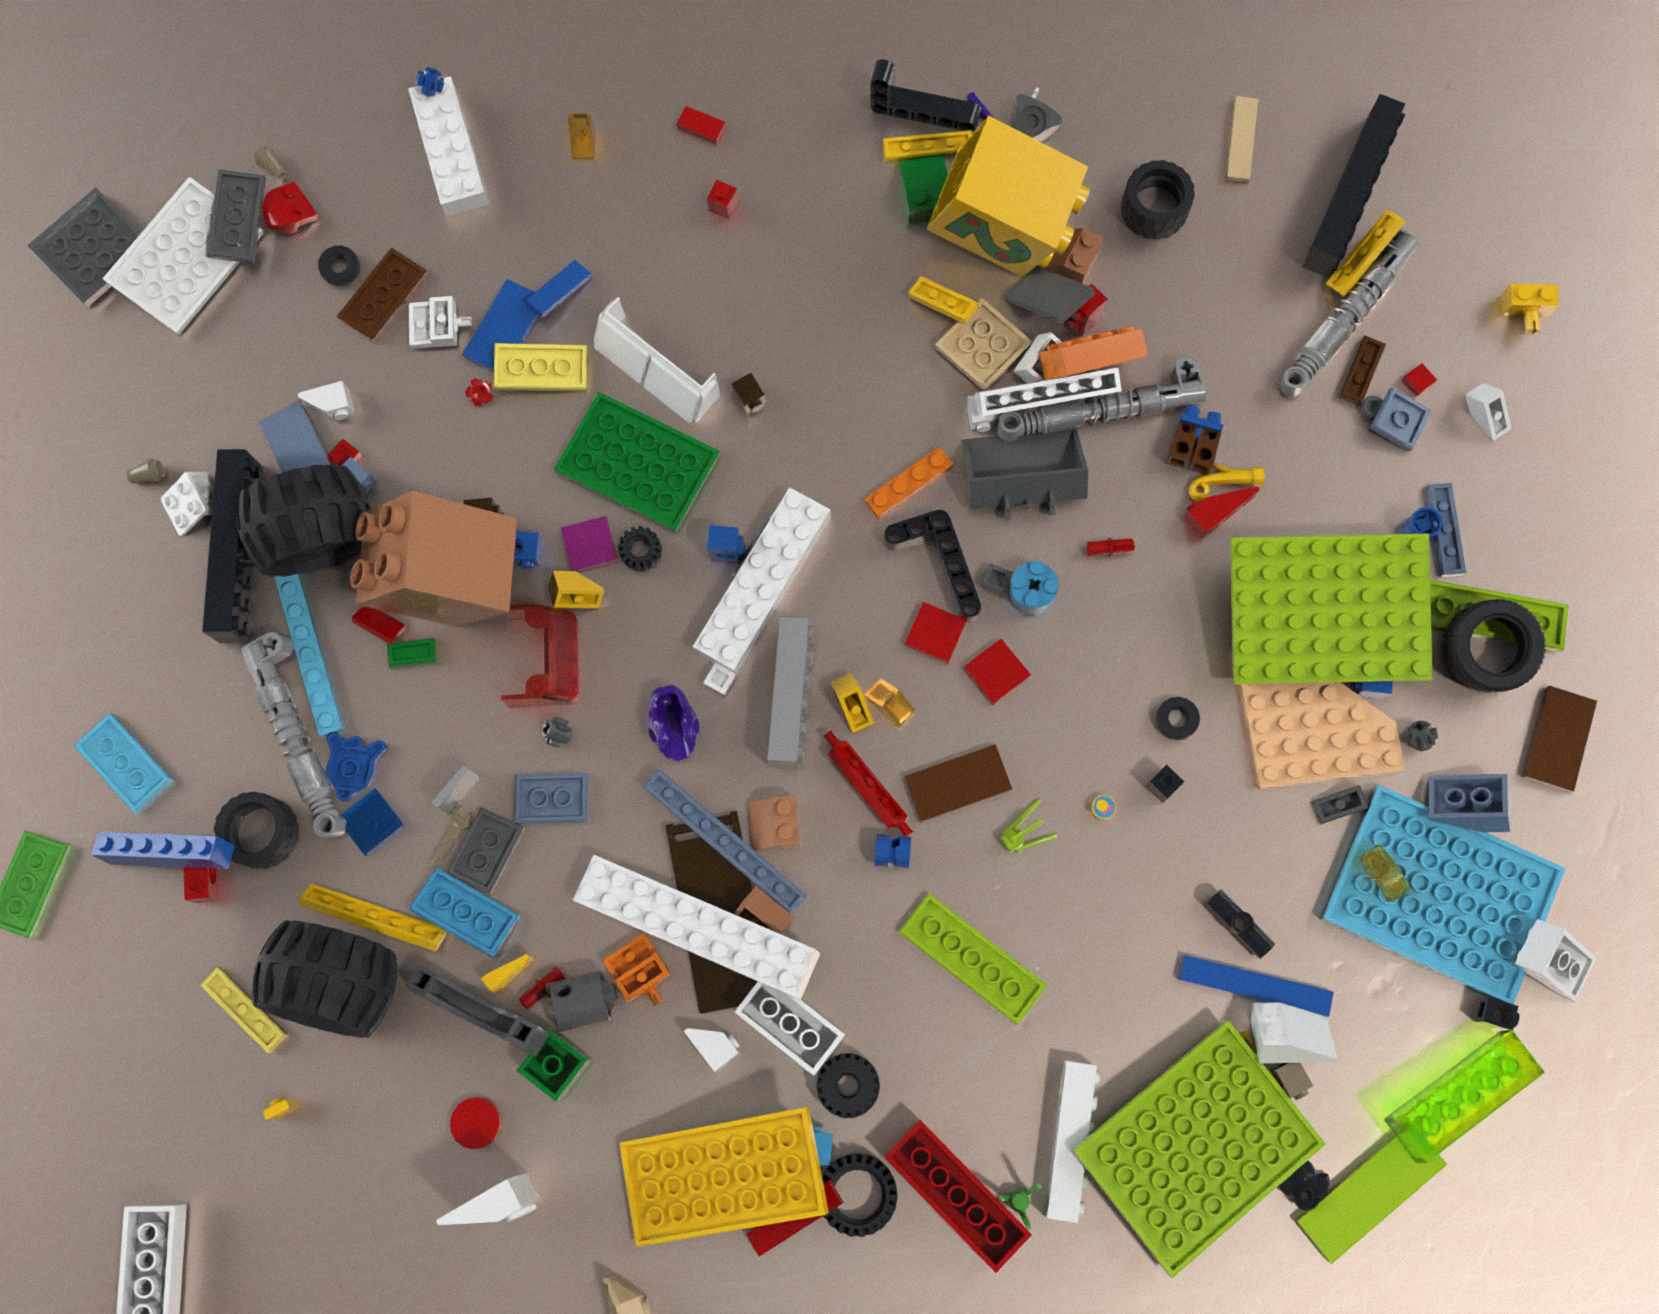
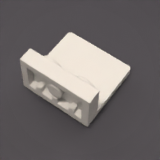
[161,472,214,536]

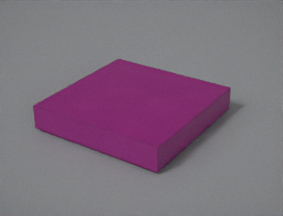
[561,516,618,572]

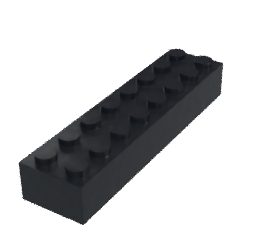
[1302,94,1406,278]
[202,449,263,643]

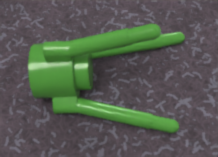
[999,1184,1042,1230]

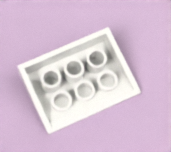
[436,1173,541,1225]

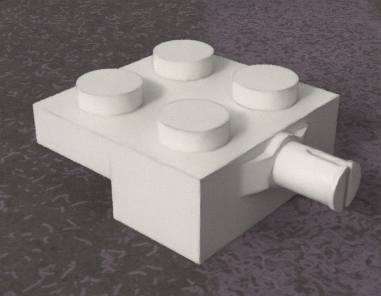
[409,296,472,349]

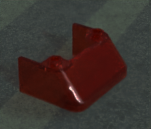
[501,604,580,708]

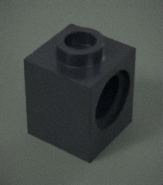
[1146,764,1185,803]
[1475,997,1520,1031]

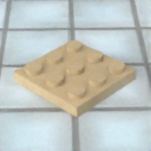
[935,298,1033,391]

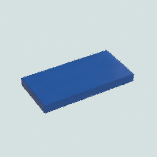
[462,279,539,372]

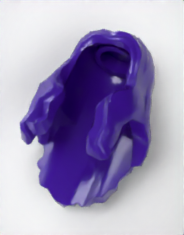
[648,685,700,761]

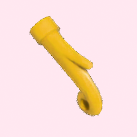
[1188,463,1265,501]

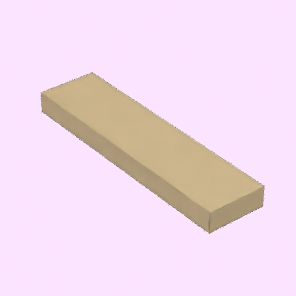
[1226,96,1259,183]

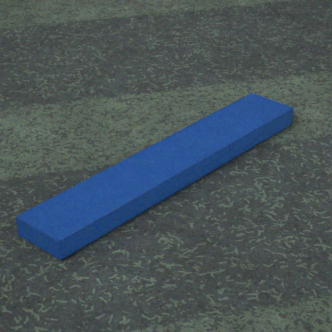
[1179,955,1334,1017]

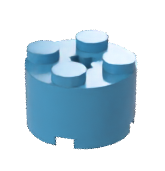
[1009,561,1059,615]

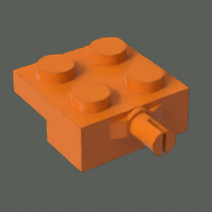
[603,932,672,1006]

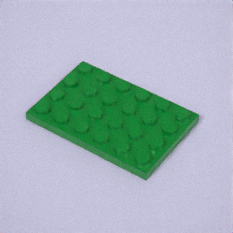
[554,392,721,533]

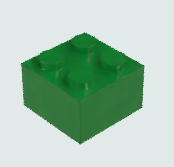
[516,1029,592,1102]

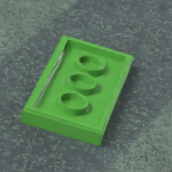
[0,831,72,939]

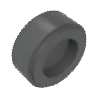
[1360,396,1383,421]

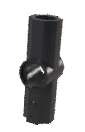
[1206,889,1276,959]

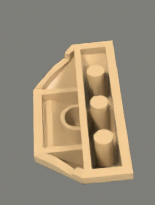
[603,1275,651,1314]

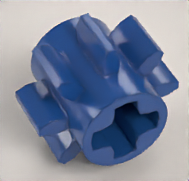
[416,67,444,96]

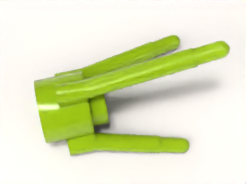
[1000,799,1057,853]

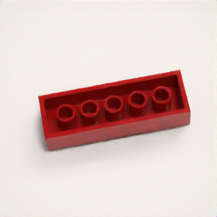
[884,1119,1032,1273]

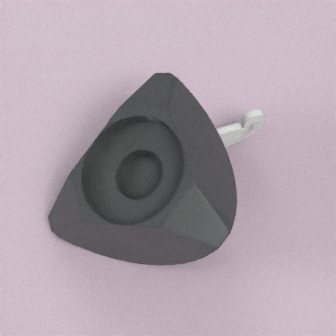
[1011,87,1062,142]

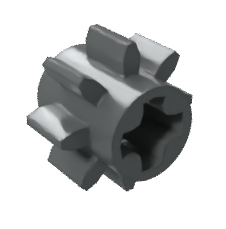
[542,717,572,747]
[1405,721,1438,751]

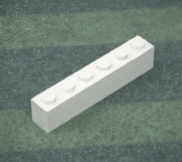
[975,368,1122,416]
[1045,1061,1100,1223]

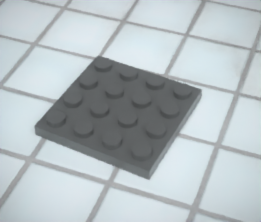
[27,187,141,307]

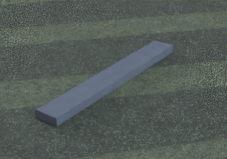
[643,769,807,914]

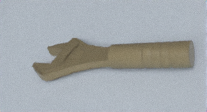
[430,805,472,868]

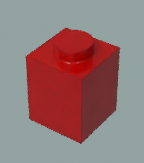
[707,180,739,219]

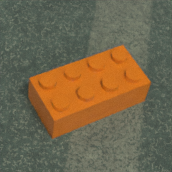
[1039,326,1148,380]

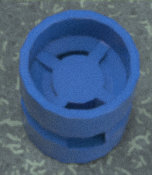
[1402,507,1443,541]
[875,834,911,869]

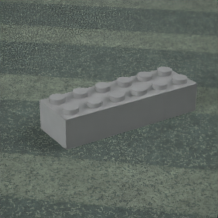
[767,616,815,770]

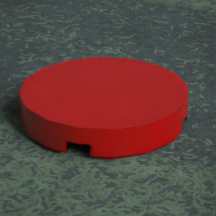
[450,1097,501,1149]

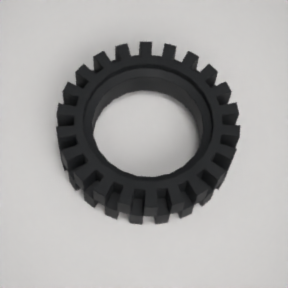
[822,1153,898,1237]

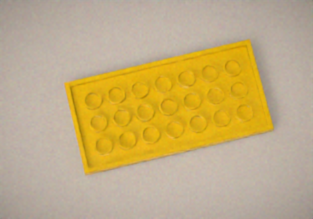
[619,1106,829,1247]

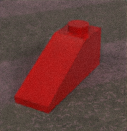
[1184,486,1260,540]

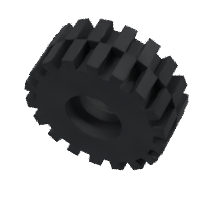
[816,1053,880,1118]

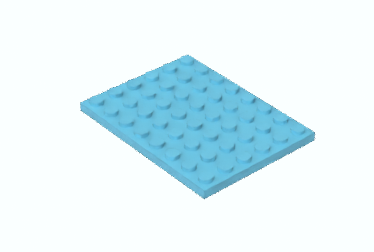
[1321,785,1566,1004]

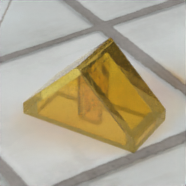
[568,113,595,159]
[865,678,916,728]

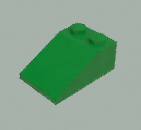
[899,155,948,224]

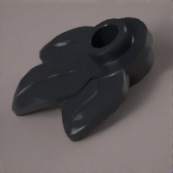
[1279,1160,1330,1211]

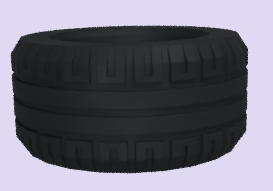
[1442,599,1546,693]

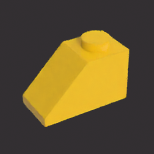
[548,571,605,608]
[830,673,874,733]

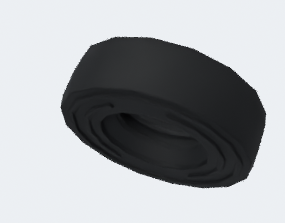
[318,245,360,286]
[1156,697,1200,740]

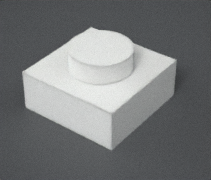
[703,663,736,696]

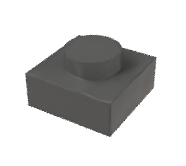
[981,563,1012,595]

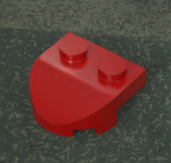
[262,181,318,234]

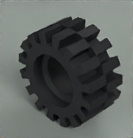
[618,526,662,571]

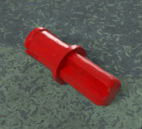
[1087,538,1135,557]
[519,966,565,1009]

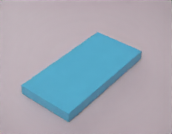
[74,713,174,814]

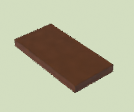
[337,247,429,343]
[1523,685,1597,793]
[904,744,1013,823]

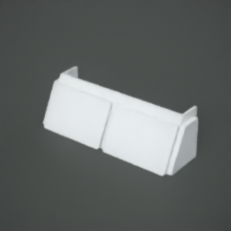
[593,297,720,423]

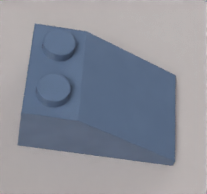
[1429,774,1510,832]

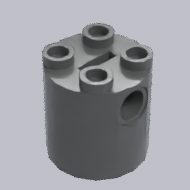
[546,971,618,1032]

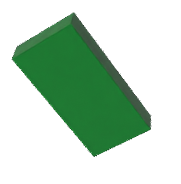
[387,638,438,668]

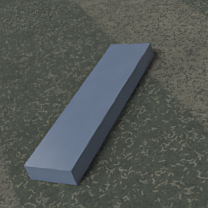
[1426,483,1466,577]

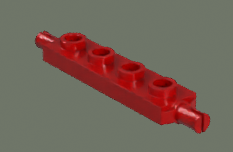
[823,730,914,837]

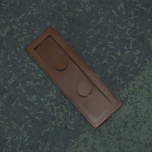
[1338,335,1386,406]

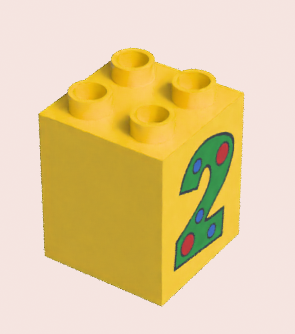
[926,116,1090,277]

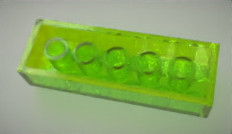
[1384,1029,1545,1163]

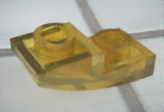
[1359,844,1411,902]

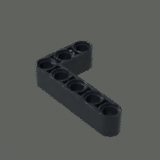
[870,59,981,132]
[884,510,981,623]

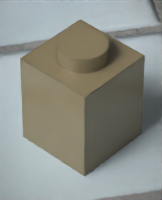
[1270,1063,1313,1100]

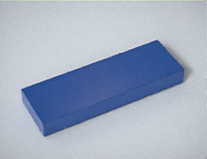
[526,260,591,318]

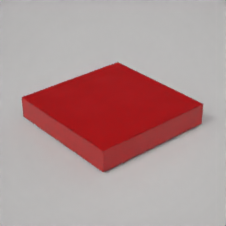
[904,602,967,664]
[963,638,1031,705]

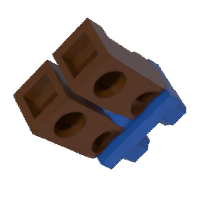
[1165,405,1223,475]

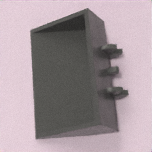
[961,429,1088,520]

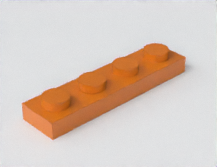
[865,446,954,519]

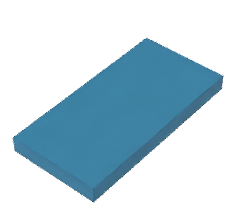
[409,867,520,959]

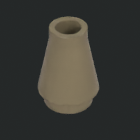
[254,147,287,181]
[127,459,165,483]

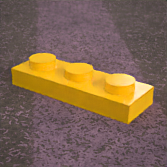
[908,276,978,324]

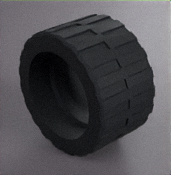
[1121,160,1195,239]
[213,792,299,869]

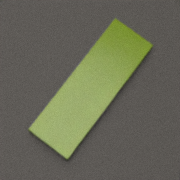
[1430,579,1569,652]
[899,893,1047,1025]
[1296,1123,1448,1264]

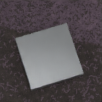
[431,764,480,814]

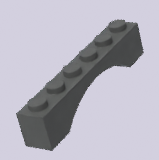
[405,964,549,1057]

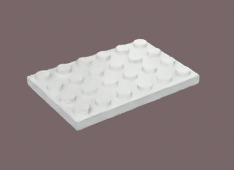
[103,176,264,335]

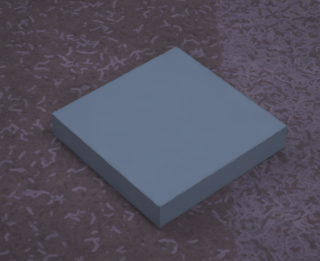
[1370,387,1431,451]

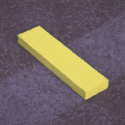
[200,967,288,1053]

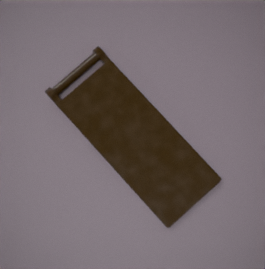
[665,811,758,1014]

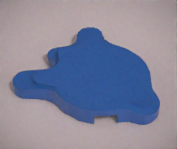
[326,733,387,801]

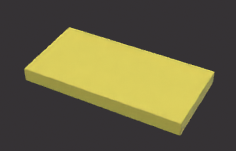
[494,343,588,391]

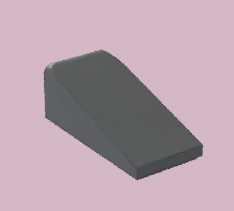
[1312,785,1369,824]

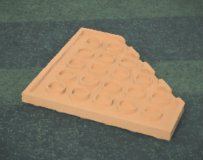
[1239,682,1406,789]

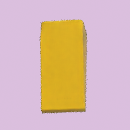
[480,954,534,993]

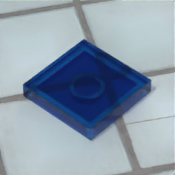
[340,788,405,856]

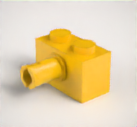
[1501,283,1559,335]

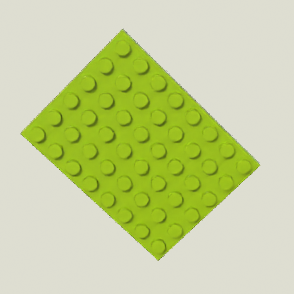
[1230,534,1433,684]
[1072,1020,1326,1278]

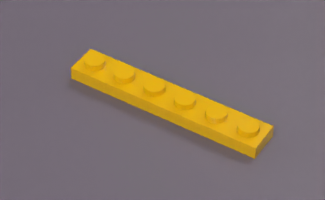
[299,883,447,952]

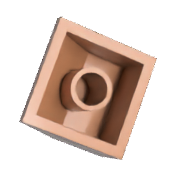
[1044,228,1104,284]
[748,795,801,852]
[734,886,794,934]

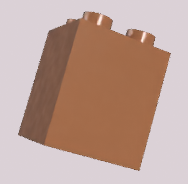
[350,491,517,627]

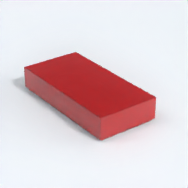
[676,106,726,144]
[352,606,406,645]

